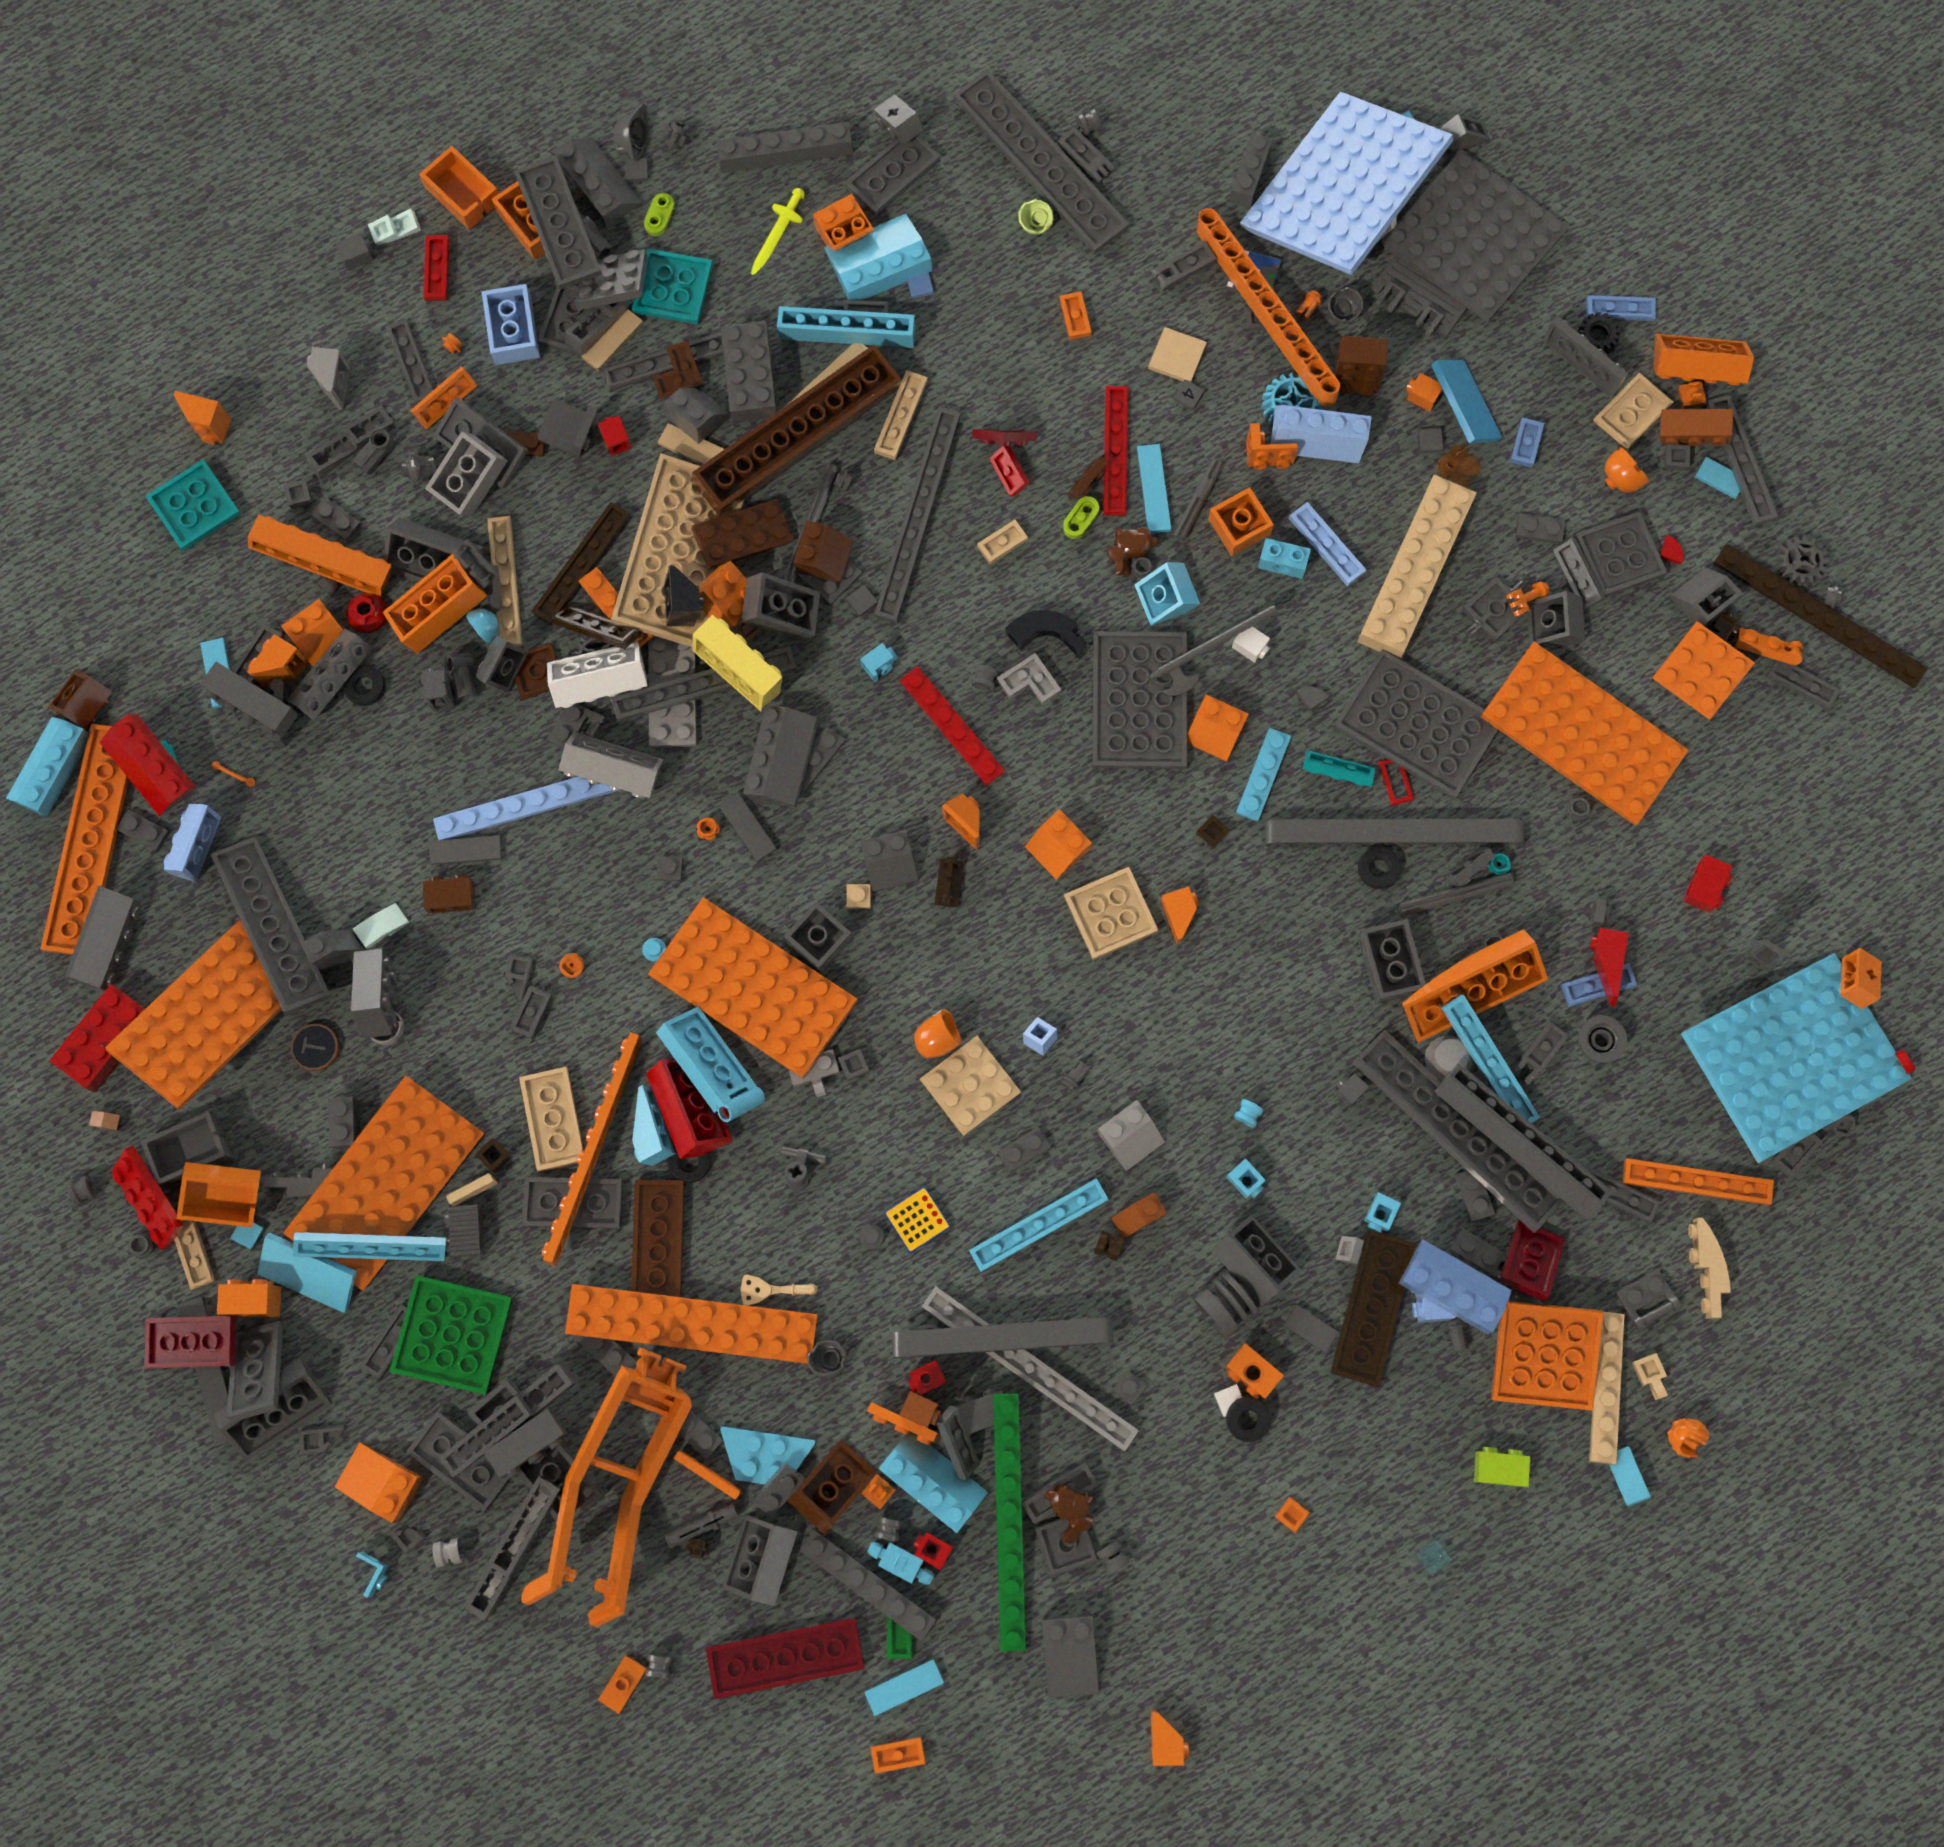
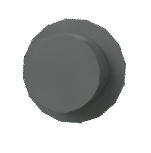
[1578,1015,1627,1063]

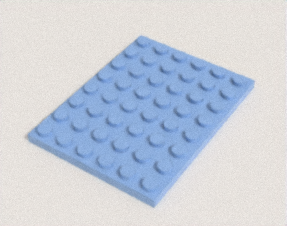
[1240,92,1453,275]

